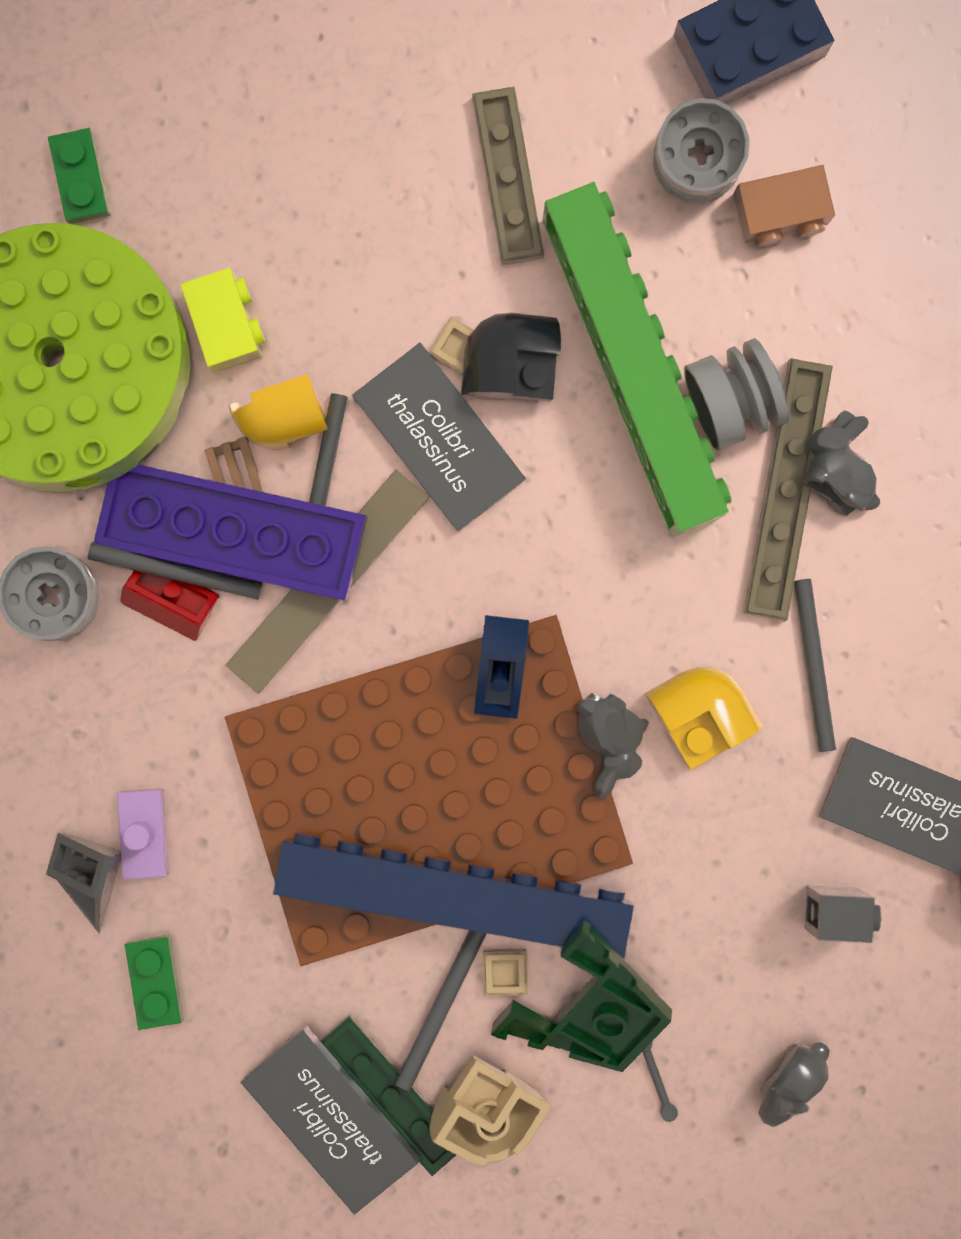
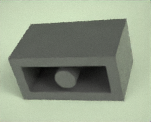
[804,885,881,943]

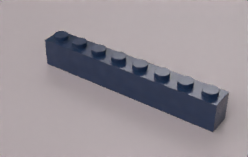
[273,833,634,959]

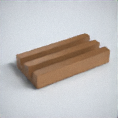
[205,436,265,492]

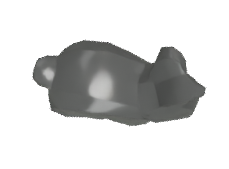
[801,410,881,516]
[576,693,649,799]
[758,1042,830,1127]

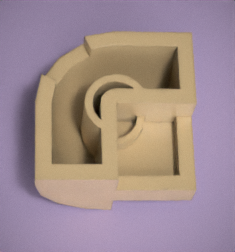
[430,1055,552,1166]

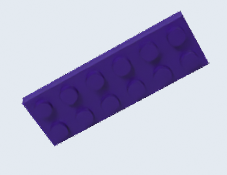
[93,464,367,602]

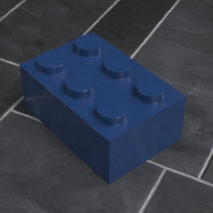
[673,0,835,105]

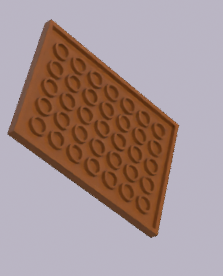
[224,614,633,967]

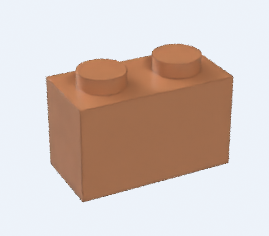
[733,164,836,247]

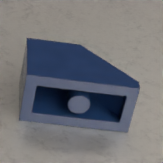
[474,615,529,719]

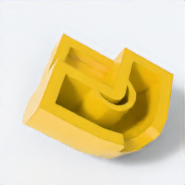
[228,374,328,450]
[644,667,763,770]

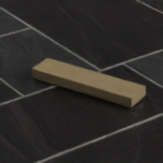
[472,86,544,265]

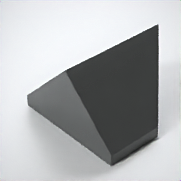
[46,833,121,934]

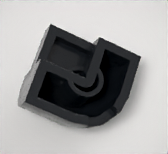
[461,312,561,402]

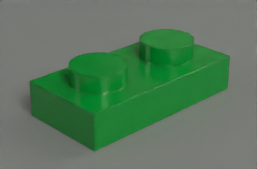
[48,127,111,224]
[124,935,184,1030]

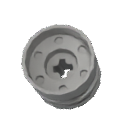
[653,98,750,203]
[684,338,789,451]
[0,547,99,641]

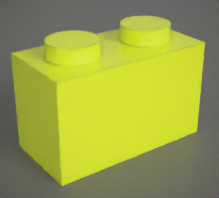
[180,268,266,373]

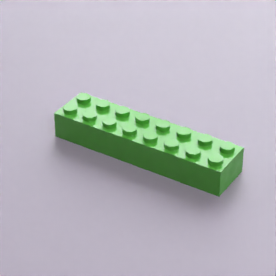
[542,181,732,538]

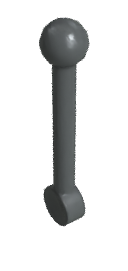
[643,1042,678,1122]

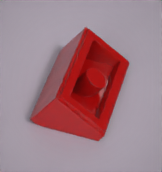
[120,570,220,641]

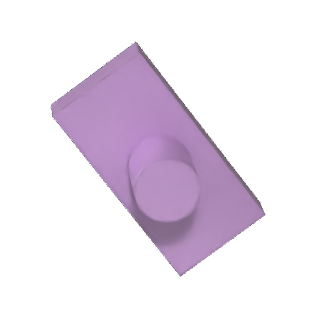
[117,789,169,880]

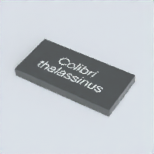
[352,342,526,532]
[819,737,961,875]
[240,1025,421,1215]

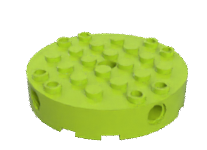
[0,223,191,492]

